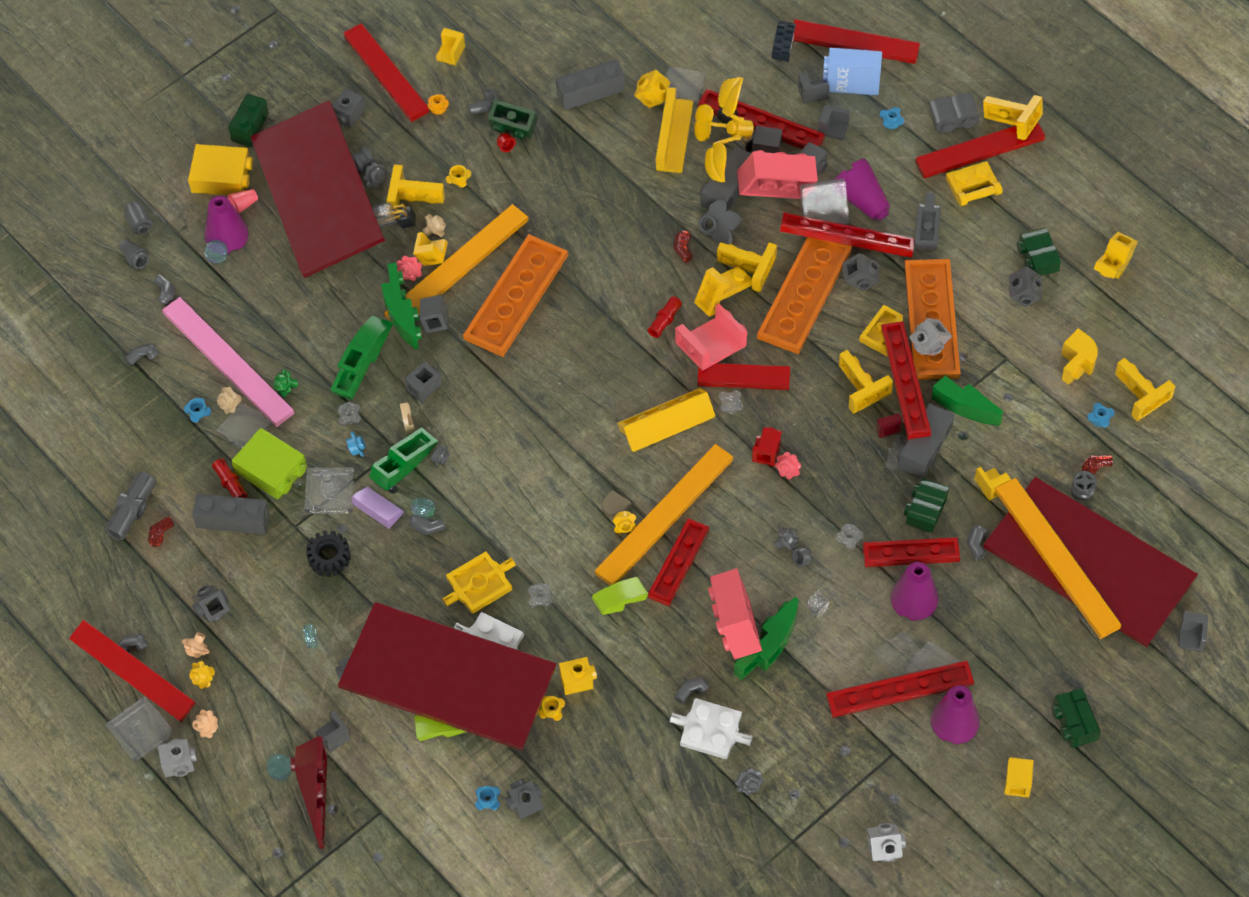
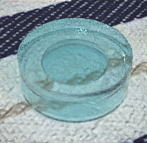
[204,240,228,263]
[411,498,435,517]
[303,623,318,649]
[266,754,292,780]

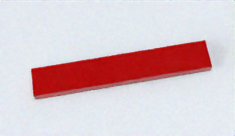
[793,19,920,64]
[343,23,429,122]
[698,89,825,149]
[915,122,1045,179]
[780,213,915,258]
[881,321,931,440]
[69,619,196,722]
[826,660,974,718]

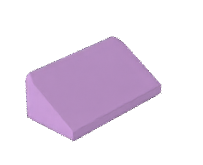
[351,487,404,529]

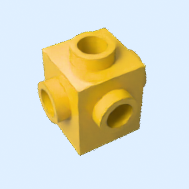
[634,70,671,108]

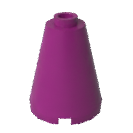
[832,158,890,221]
[204,196,249,254]
[890,562,939,621]
[931,686,980,744]

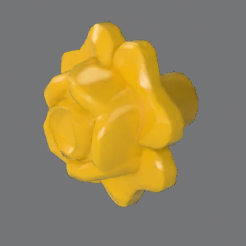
[189,661,215,689]

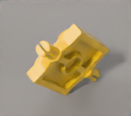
[442,551,516,614]

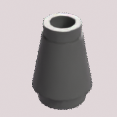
[119,240,149,269]

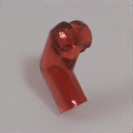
[673,230,693,263]
[1082,455,1113,475]
[148,516,174,547]

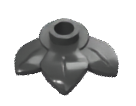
[698,200,742,244]

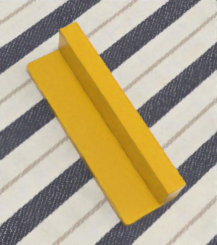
[656,87,693,173]
[617,388,715,452]

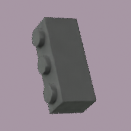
[556,59,625,110]
[700,146,750,211]
[897,404,955,478]
[192,494,270,534]

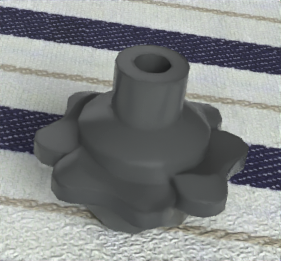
[363,162,387,189]
[774,526,799,551]
[734,767,764,795]

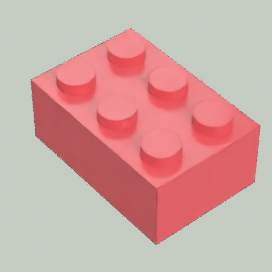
[737,150,818,199]
[708,568,762,659]

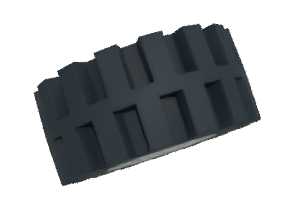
[771,21,796,62]

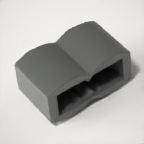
[929,93,979,133]

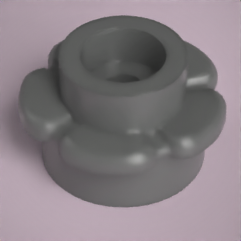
[430,444,451,466]

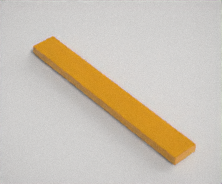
[385,204,528,321]
[595,444,733,586]
[995,478,1121,639]

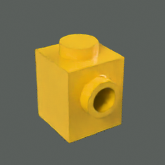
[559,657,597,695]

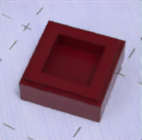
[876,413,902,438]

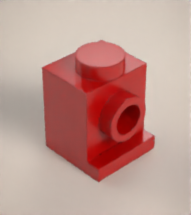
[752,427,782,466]

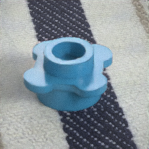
[880,107,904,129]
[184,398,211,423]
[1087,403,1115,427]
[346,431,366,457]
[475,786,500,810]

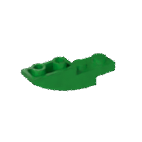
[381,263,422,349]
[330,315,393,400]
[734,596,799,680]

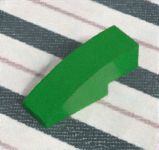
[931,375,1004,426]
[369,427,438,491]

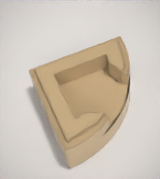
[400,402,415,435]

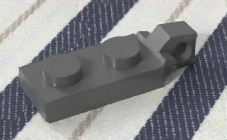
[914,193,941,250]

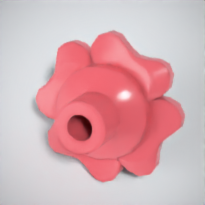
[397,256,422,281]
[775,452,801,480]

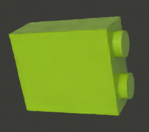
[231,428,307,500]

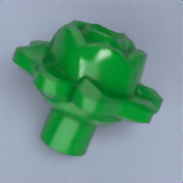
[273,369,298,397]

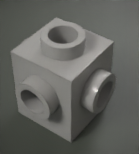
[909,318,952,355]
[158,739,197,778]
[866,823,906,862]

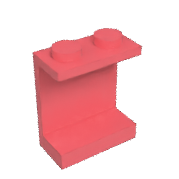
[675,304,747,371]

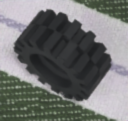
[306,530,351,577]

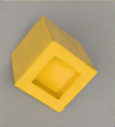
[436,28,465,66]
[413,232,448,266]
[974,467,1011,501]
[1004,757,1034,798]

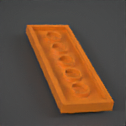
[463,234,568,357]
[757,237,852,355]
[904,259,961,380]

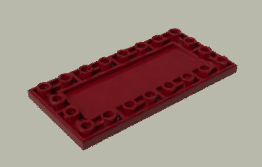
[251,100,385,278]
[983,477,1198,648]
[338,602,557,751]

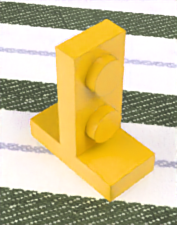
[983,95,1043,140]
[387,164,445,212]
[717,242,777,292]
[694,266,752,317]
[839,350,893,414]
[1115,358,1175,421]

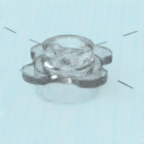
[719,391,743,414]
[337,403,361,426]
[835,524,864,550]
[527,583,552,607]
[808,590,829,618]

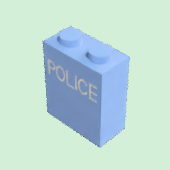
[823,48,882,95]

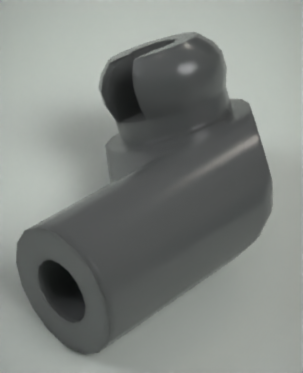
[469,89,497,115]
[154,274,175,305]
[124,343,159,366]
[410,514,445,535]
[967,525,987,560]
[117,634,148,651]
[674,676,709,704]

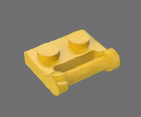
[946,161,1003,207]

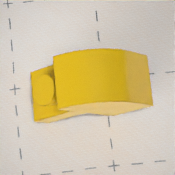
[1094,232,1138,279]
[1061,328,1098,385]

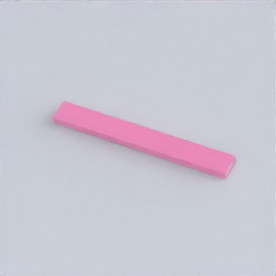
[162,297,294,427]

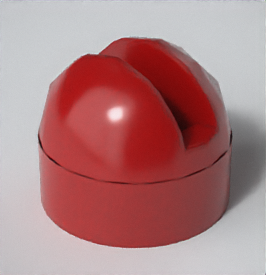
[496,133,516,152]

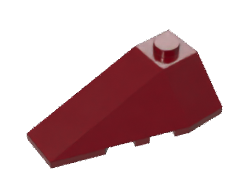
[291,736,328,849]

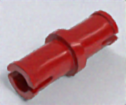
[647,296,682,338]
[211,458,248,498]

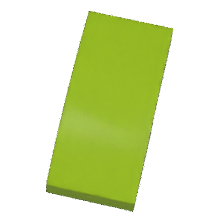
[592,577,648,615]
[414,715,466,741]

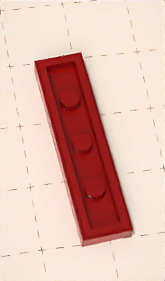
[697,363,790,390]
[648,518,709,606]
[862,537,960,567]

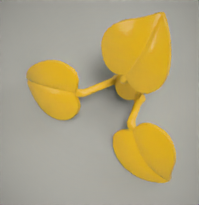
[694,77,753,182]

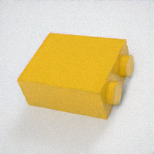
[188,144,253,195]

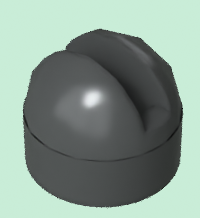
[792,547,813,567]

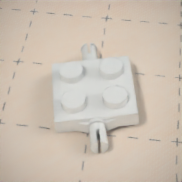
[454,612,524,650]
[670,698,753,759]

